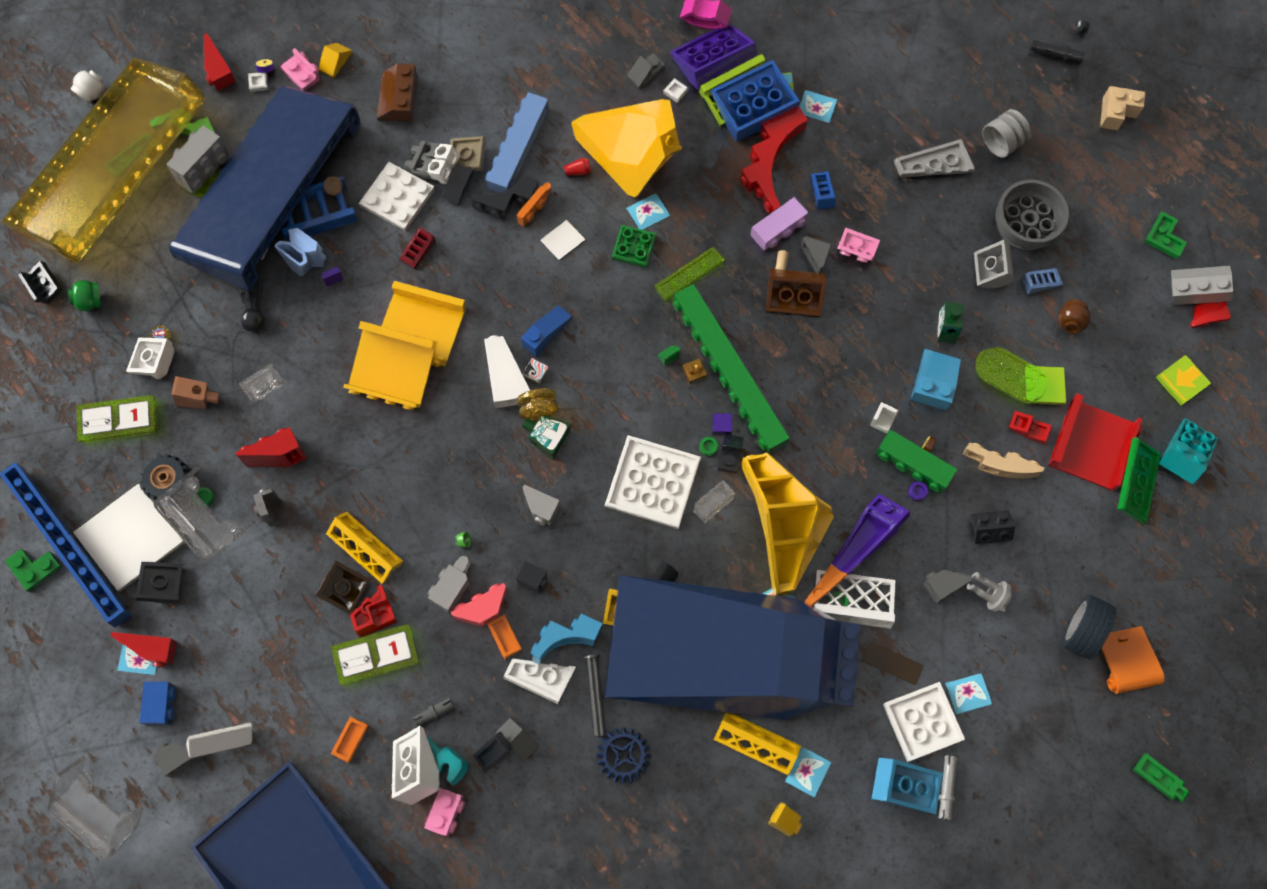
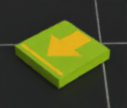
[1156,355,1211,406]

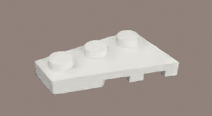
[503,659,576,704]

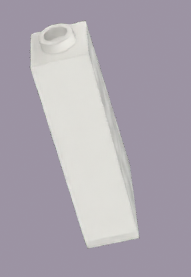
[484,335,533,408]

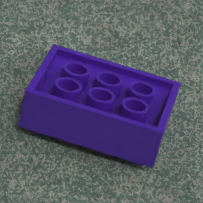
[670,23,758,90]

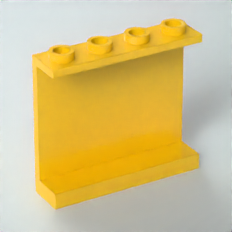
[382,281,467,367]
[343,321,437,410]

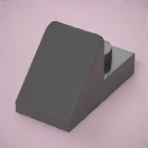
[627,53,665,88]

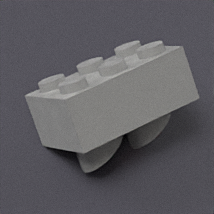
[166,126,229,194]

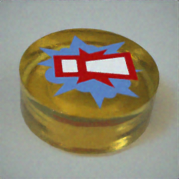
[150,325,170,340]

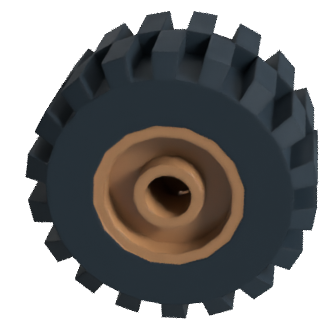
[139,454,195,507]

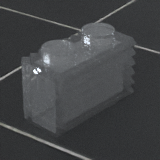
[693,480,735,523]

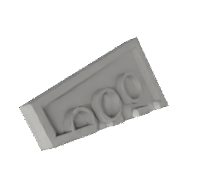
[894,139,975,177]

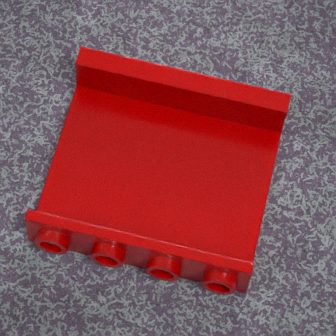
[1048,394,1143,492]

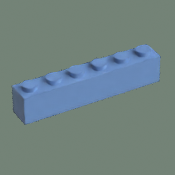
[485,92,549,193]

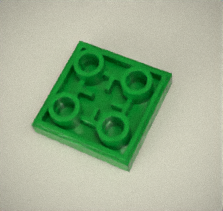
[612,225,657,268]

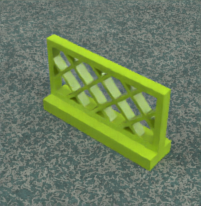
[699,54,765,126]

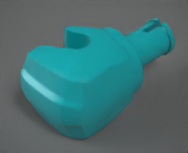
[427,737,468,786]

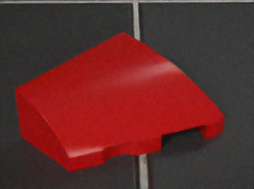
[1190,302,1231,328]
[350,584,397,638]

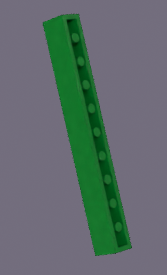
[673,284,790,454]

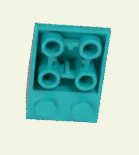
[1159,418,1218,484]

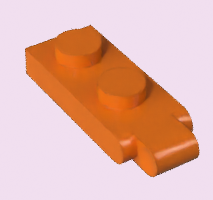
[517,182,551,227]

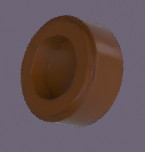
[922,435,937,452]

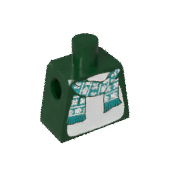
[937,302,964,344]
[522,414,571,460]

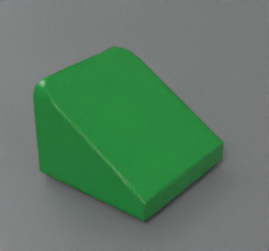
[658,346,680,366]

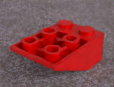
[235,427,307,467]

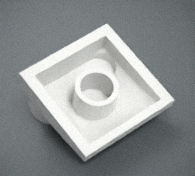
[126,338,174,379]

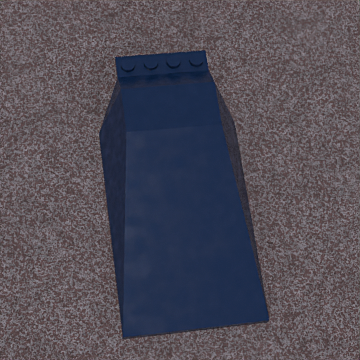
[605,575,861,720]
[190,761,390,889]

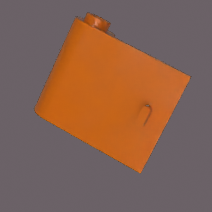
[1101,626,1165,694]

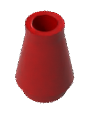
[564,158,591,176]

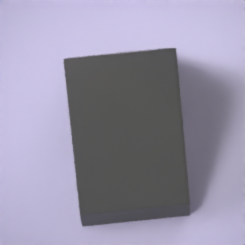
[801,236,831,273]
[496,718,539,762]

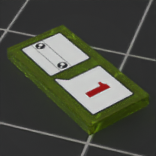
[76,395,157,443]
[331,624,419,686]

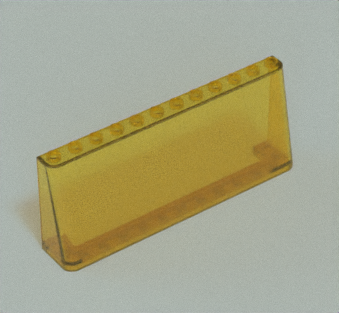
[1,57,205,263]

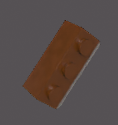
[377,63,418,122]
[766,269,826,316]

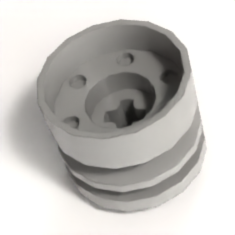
[982,109,1031,158]

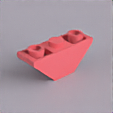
[451,583,507,627]

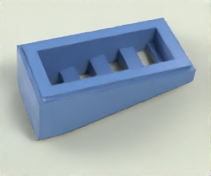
[1021,268,1063,294]

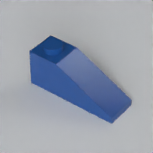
[521,306,572,357]

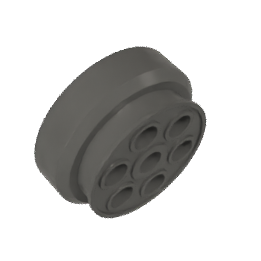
[996,180,1069,250]

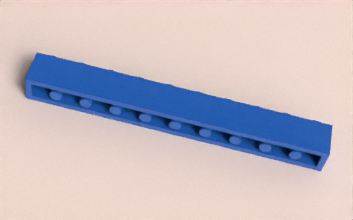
[0,462,132,628]

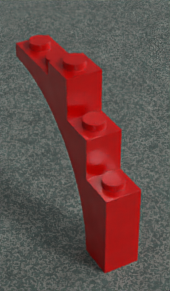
[740,106,808,214]

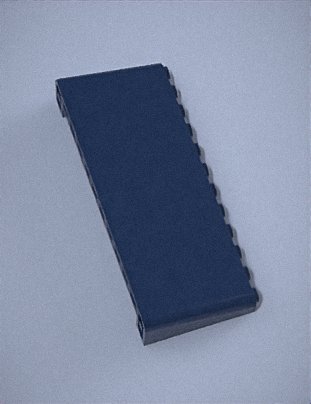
[169,86,361,292]

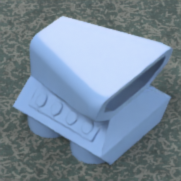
[275,228,326,276]

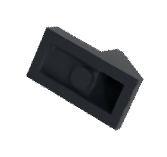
[718,434,744,474]

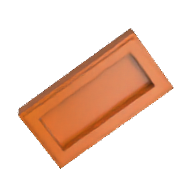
[487,614,523,660]
[331,716,369,763]

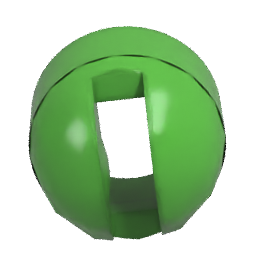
[455,532,472,548]

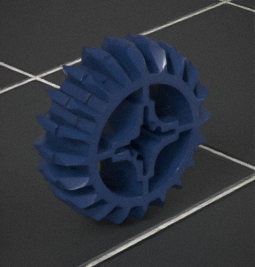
[596,727,652,784]

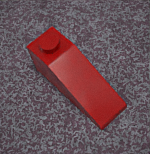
[204,33,236,91]
[110,632,177,668]

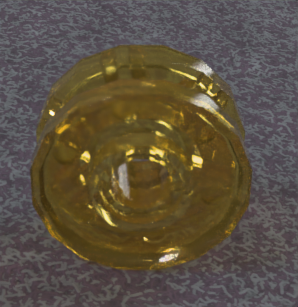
[517,388,559,420]

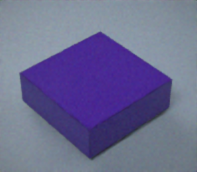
[321,266,344,287]
[713,413,732,434]

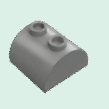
[974,240,1014,288]

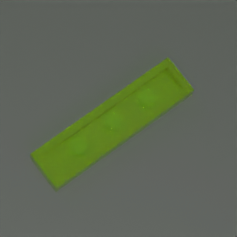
[654,247,724,301]

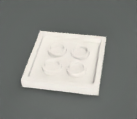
[359,162,435,231]
[883,682,965,762]

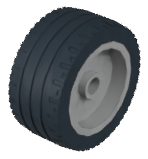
[1062,595,1117,660]

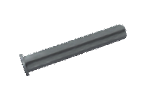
[584,655,606,737]

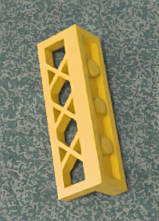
[326,512,403,584]
[714,713,801,775]

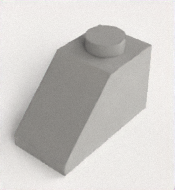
[523,485,560,526]

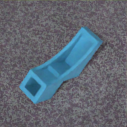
[531,614,603,665]

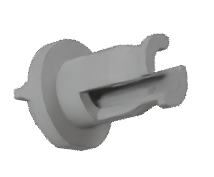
[967,572,1012,612]

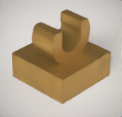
[682,358,707,384]

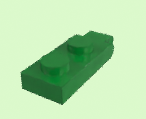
[1133,753,1190,803]

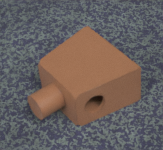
[172,376,220,409]

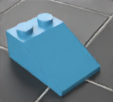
[911,349,961,411]
[871,758,943,814]

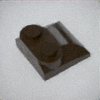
[315,560,370,614]

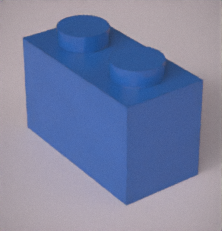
[140,682,176,726]

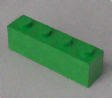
[875,429,957,493]

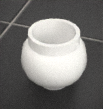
[70,70,105,104]

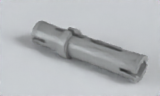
[938,756,958,821]

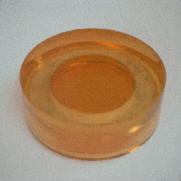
[324,177,343,196]

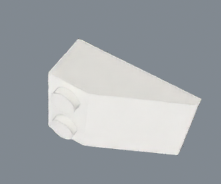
[392,726,439,805]

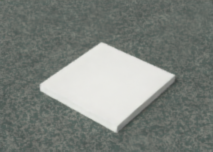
[605,435,701,529]
[73,484,185,592]

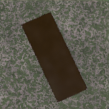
[862,641,924,685]

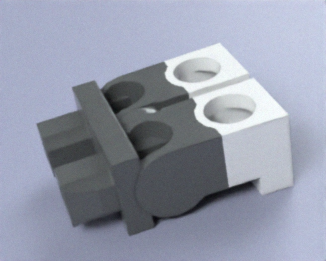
[404,141,460,184]

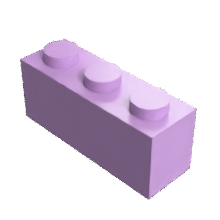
[751,197,808,251]

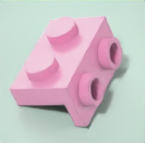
[838,228,880,263]

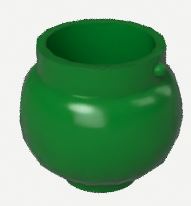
[68,280,101,312]

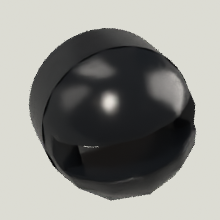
[1075,20,1090,35]

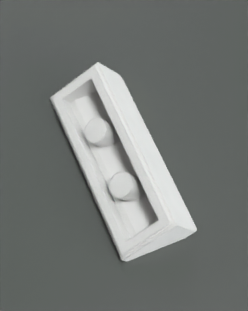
[186,723,252,758]

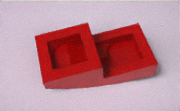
[1009,411,1052,445]

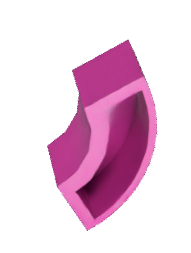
[680,0,732,29]

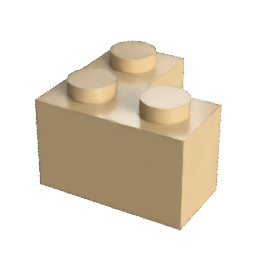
[1100,86,1145,131]

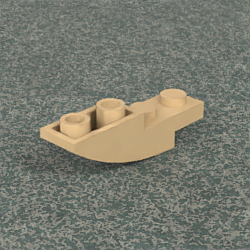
[963,443,1044,479]

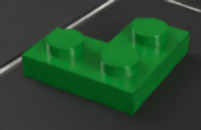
[1144,211,1187,259]
[5,549,62,592]

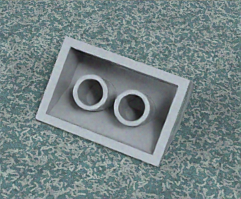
[1171,266,1233,305]

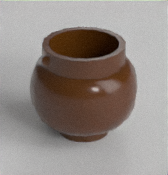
[1058,299,1091,334]

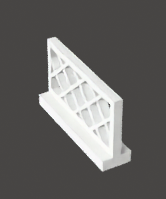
[814,570,895,629]

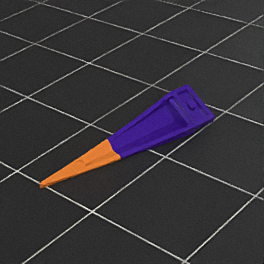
[805,494,910,606]

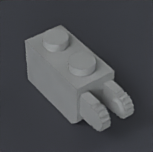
[428,556,471,614]

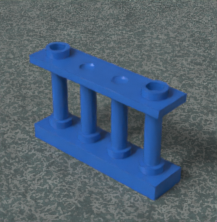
[282,176,358,242]

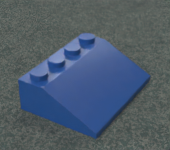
[711,60,800,142]

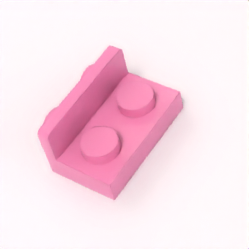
[280,49,320,91]
[424,788,465,837]

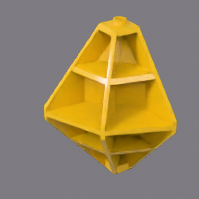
[571,99,682,197]
[741,453,834,596]

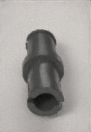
[413,697,455,727]

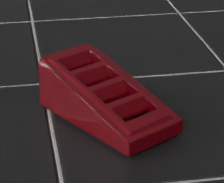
[399,227,436,269]

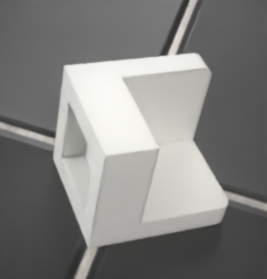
[870,402,898,433]

